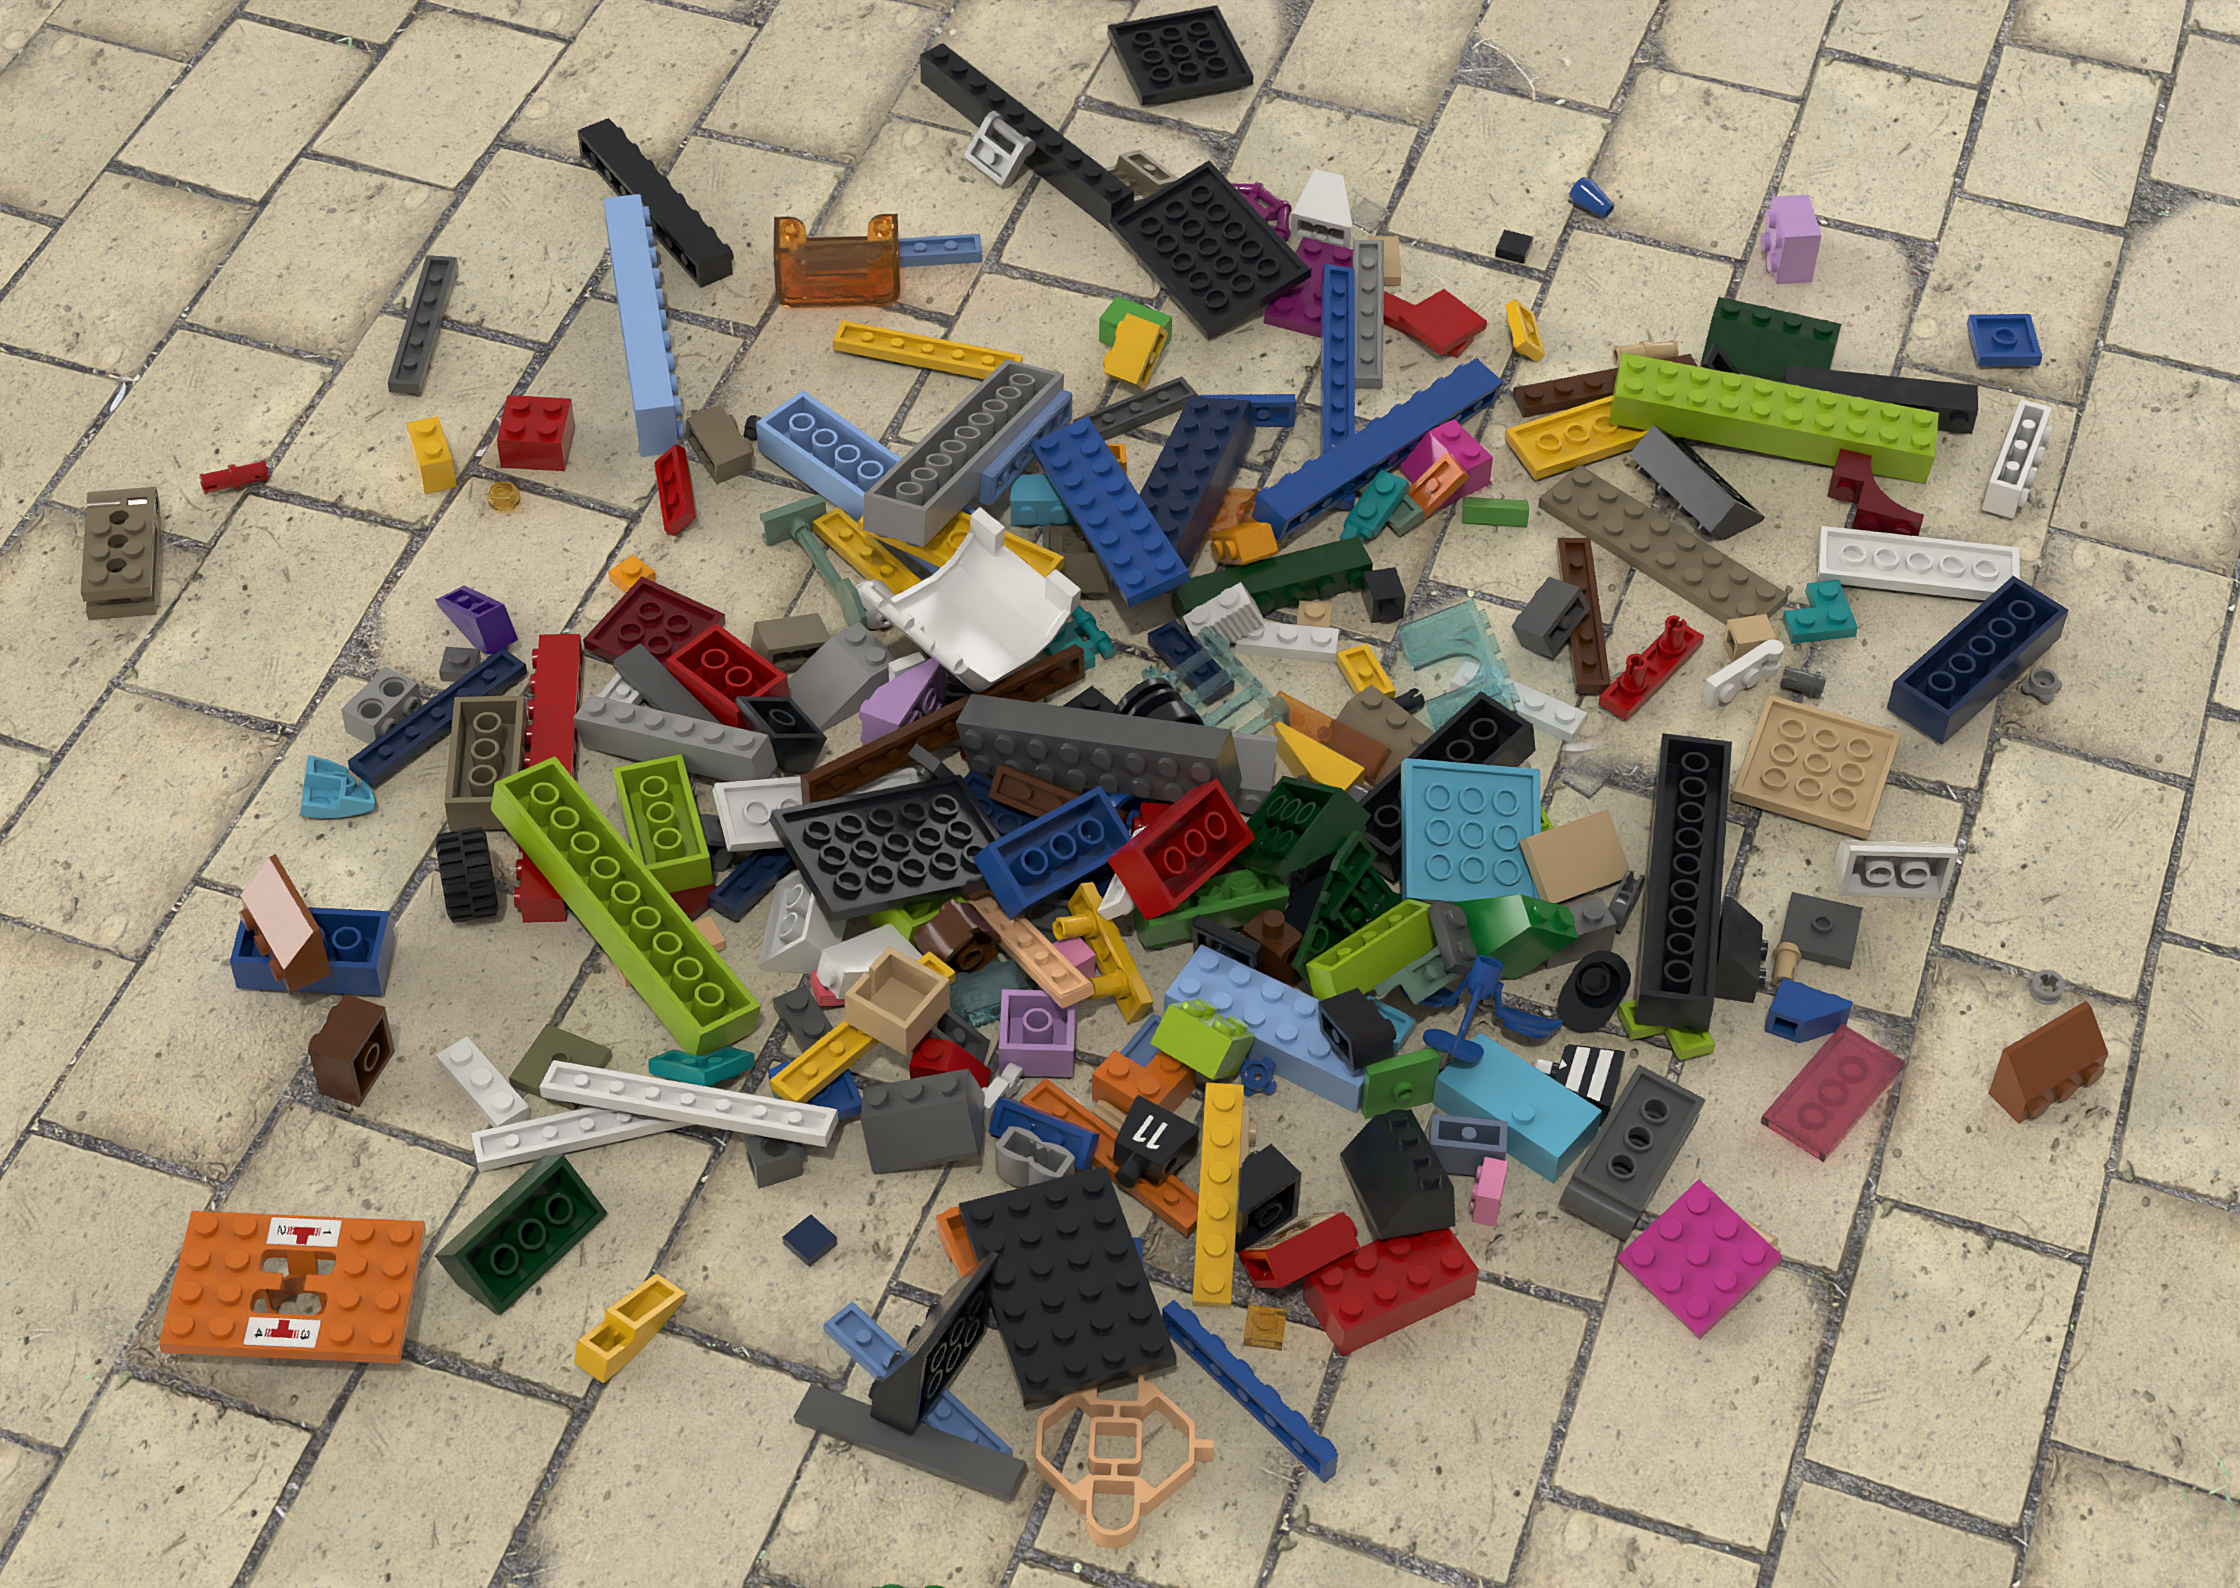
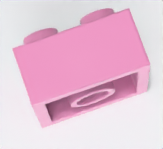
[1469,1157,1508,1227]

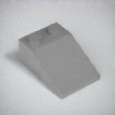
[788,621,897,733]

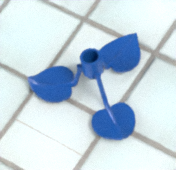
[1399,955,1564,1062]

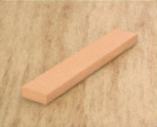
[961,889,1094,1009]

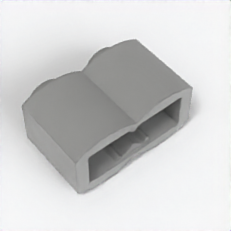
[995,1126,1075,1187]

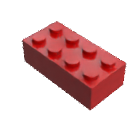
[1107,778,1255,921]
[1302,1227,1479,1357]

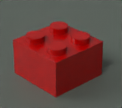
[497,395,575,471]

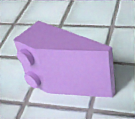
[859,657,947,769]

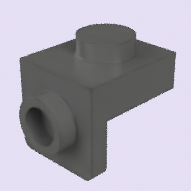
[700,814,737,872]

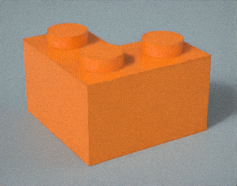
[1092,1050,1196,1115]

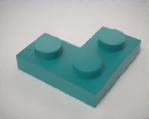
[1782,580,1858,644]
[648,1046,755,1088]

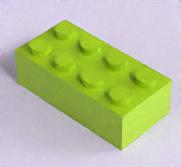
[613,754,713,894]

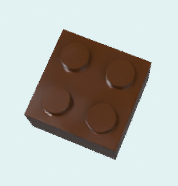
[308,994,395,1107]

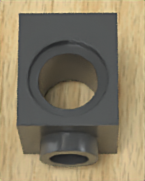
[745,1135,806,1189]

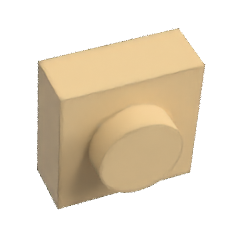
[1296,600,1332,628]

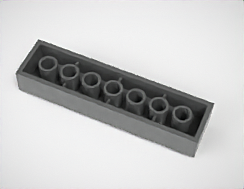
[956,694,1242,802]

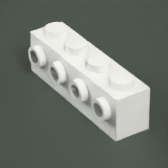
[1982,399,2053,519]

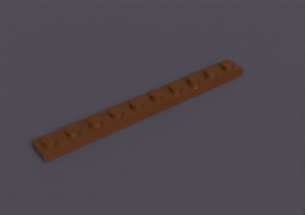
[800,644,1085,805]

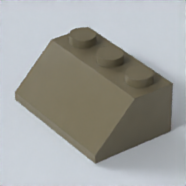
[1321,684,1434,788]

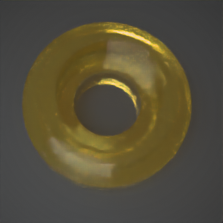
[487,481,521,511]

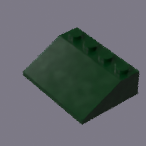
[1230,776,1372,878]

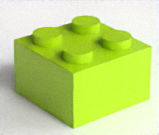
[1150,998,1256,1080]

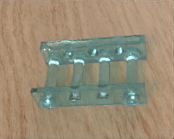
[1141,626,1292,735]

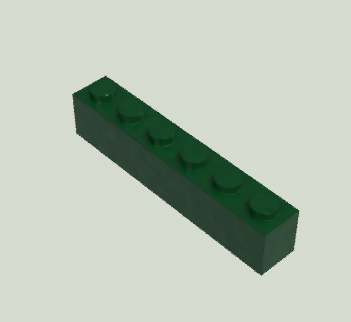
[1171,536,1373,632]

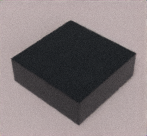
[1495,230,1533,264]

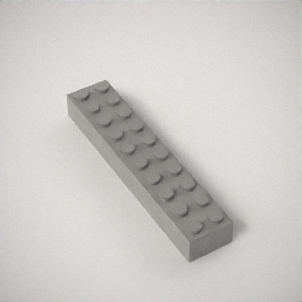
[863,359,1064,547]

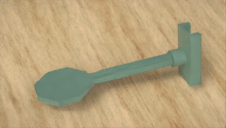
[759,494,868,629]

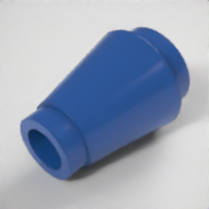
[1569,177,1615,219]

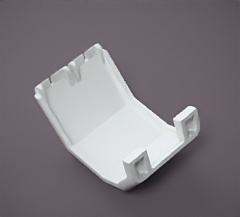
[859,507,1081,692]

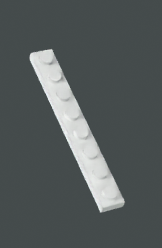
[540,1060,839,1147]

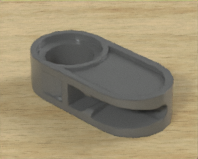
[1608,870,1645,932]

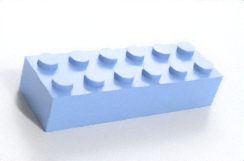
[1164,944,1394,1114]

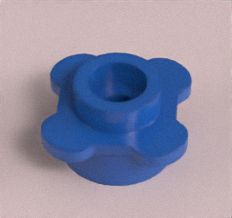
[1239,1057,1277,1096]

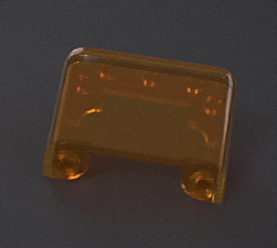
[773,213,900,308]

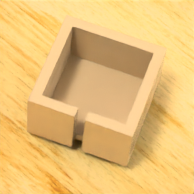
[844,946,950,1056]

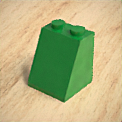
[1451,894,1579,980]

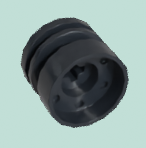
[1113,677,1204,726]

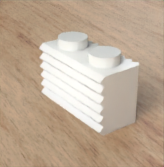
[1183,582,1265,657]

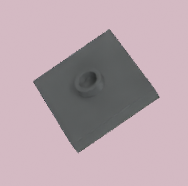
[1781,892,1863,969]

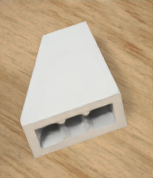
[1291,169,1352,249]
[816,923,923,999]

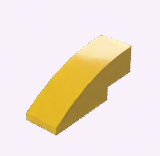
[574,1273,686,1383]

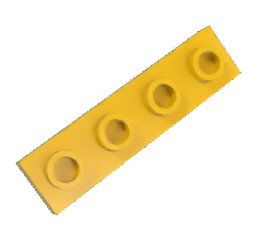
[1052,882,1154,1024]

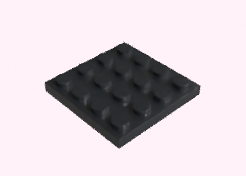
[1107,5,1254,106]

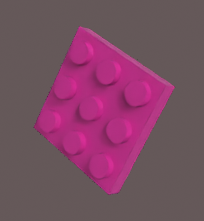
[1617,1179,1783,1339]

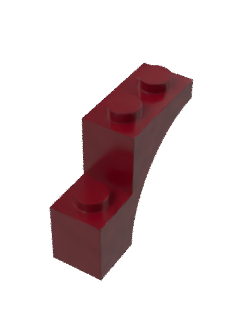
[1827,448,1924,537]

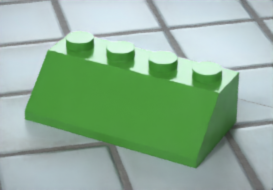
[1133,869,1289,948]

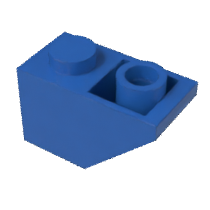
[1764,978,1853,1044]

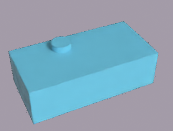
[1432,1032,1602,1184]

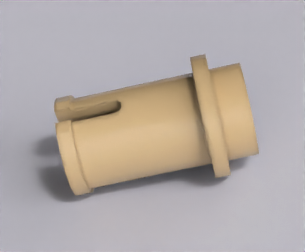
[1772,942,1802,989]

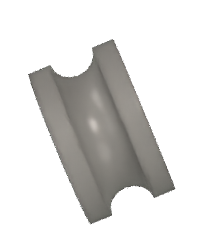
[2029,970,2065,1005]

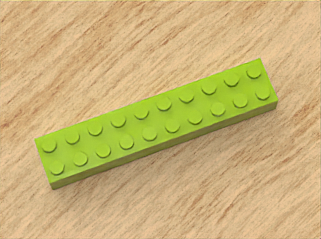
[1609,352,1939,484]
[491,756,761,1056]

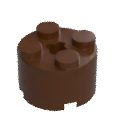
[913,899,1001,986]

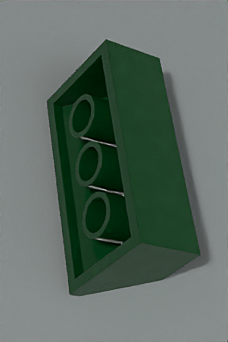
[1701,297,1842,383]
[435,1154,608,1315]

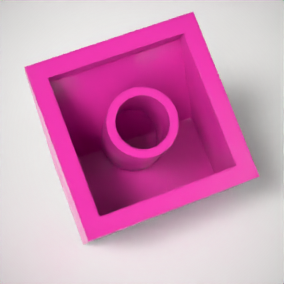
[1399,419,1493,510]

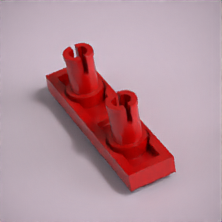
[1598,615,1704,721]

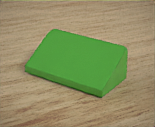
[1462,497,1529,527]

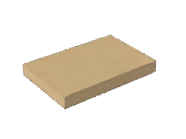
[1519,809,1630,904]

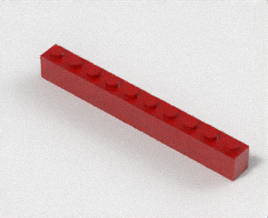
[514,634,583,923]

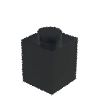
[1361,567,1406,623]

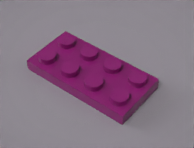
[1264,237,1353,338]

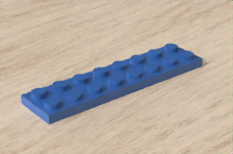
[1030,417,1191,608]

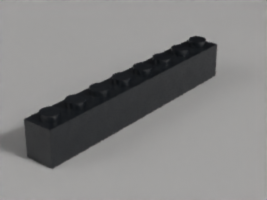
[577,118,734,288]

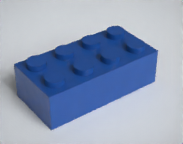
[973,785,1132,920]
[230,907,395,996]

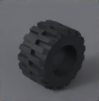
[435,827,499,923]

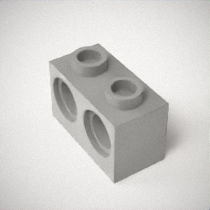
[341,666,422,744]

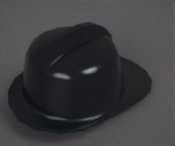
[1558,950,1631,1033]

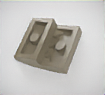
[1105,150,1179,206]

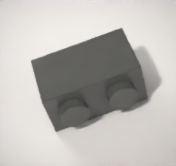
[1511,577,1590,658]

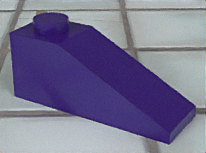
[435,585,518,655]

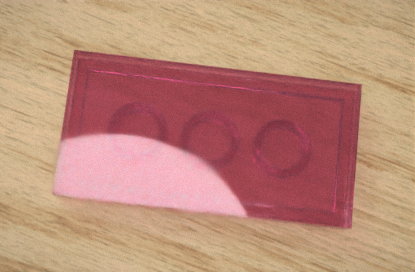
[1761,1024,1905,1162]

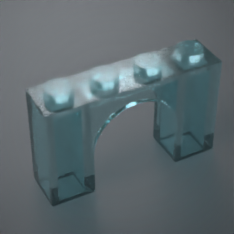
[1397,598,1521,731]

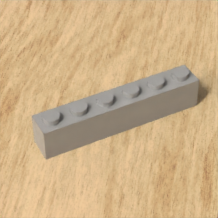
[573,695,777,782]

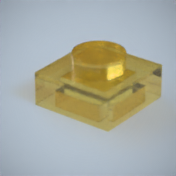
[1243,1304,1287,1351]

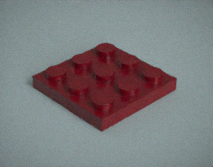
[583,576,726,669]

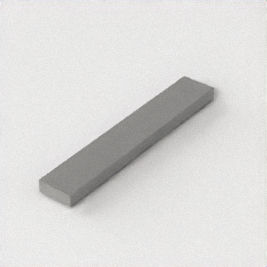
[1353,240,1384,388]

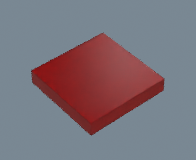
[1398,289,1487,356]

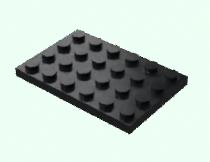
[1108,160,1312,340]
[769,774,1001,922]
[958,1166,1177,1405]

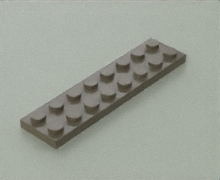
[1538,465,1789,625]

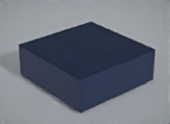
[782,1214,837,1267]

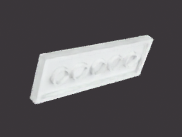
[1818,526,2020,600]
[712,767,920,852]

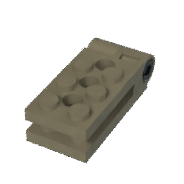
[81,487,161,620]

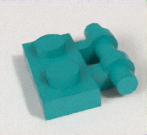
[1044,605,1116,671]

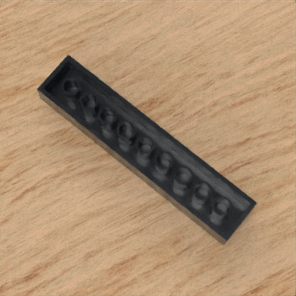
[1635,733,1732,1032]

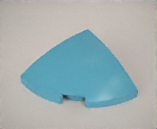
[300,755,375,818]

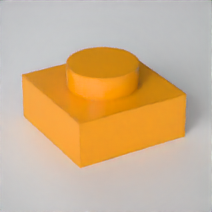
[608,555,656,593]

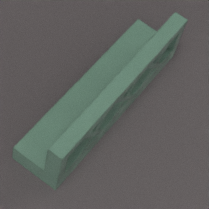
[1374,946,1461,1005]

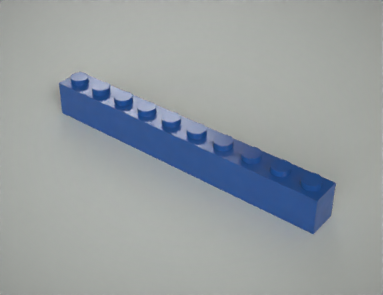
[1251,358,1503,541]

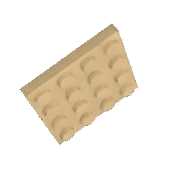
[1731,694,1902,840]

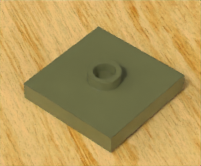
[509,1024,612,1111]

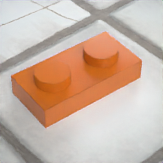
[1407,452,1469,522]

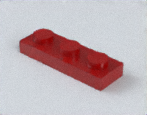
[654,443,696,536]

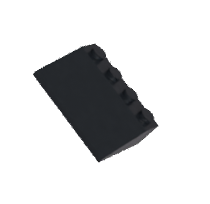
[868,1251,999,1436]

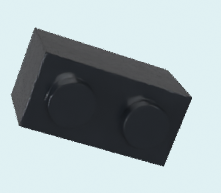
[1318,988,1396,1071]

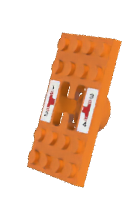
[159,1211,426,1364]

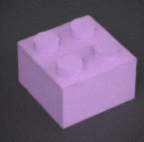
[1760,195,1822,284]
[999,989,1076,1077]

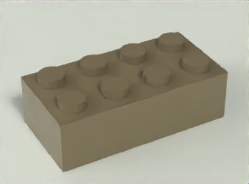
[444,695,529,830]

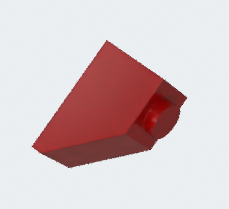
[909,1037,991,1089]

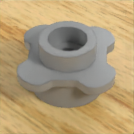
[2022,668,2062,702]

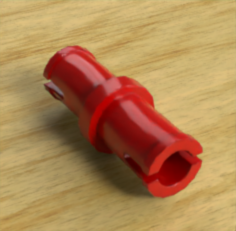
[199,460,269,495]

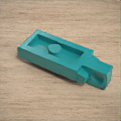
[1339,469,1410,542]

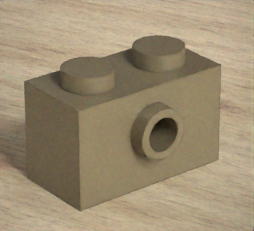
[686,404,754,484]
[751,613,831,672]

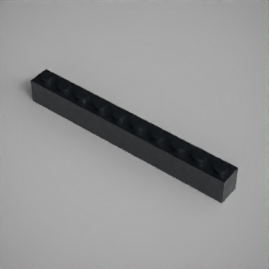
[920,43,1134,232]

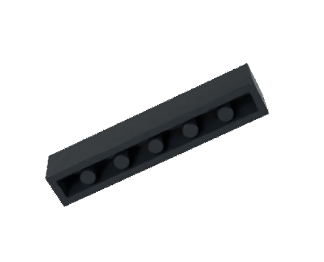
[1783,365,1978,434]

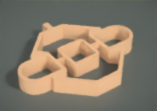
[1035,1374,1214,1548]

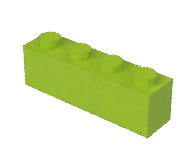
[1306,899,1438,1001]

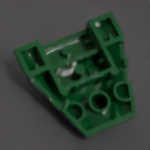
[1292,830,1403,989]

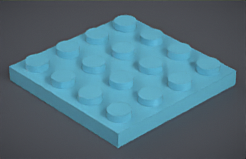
[1401,758,1541,904]

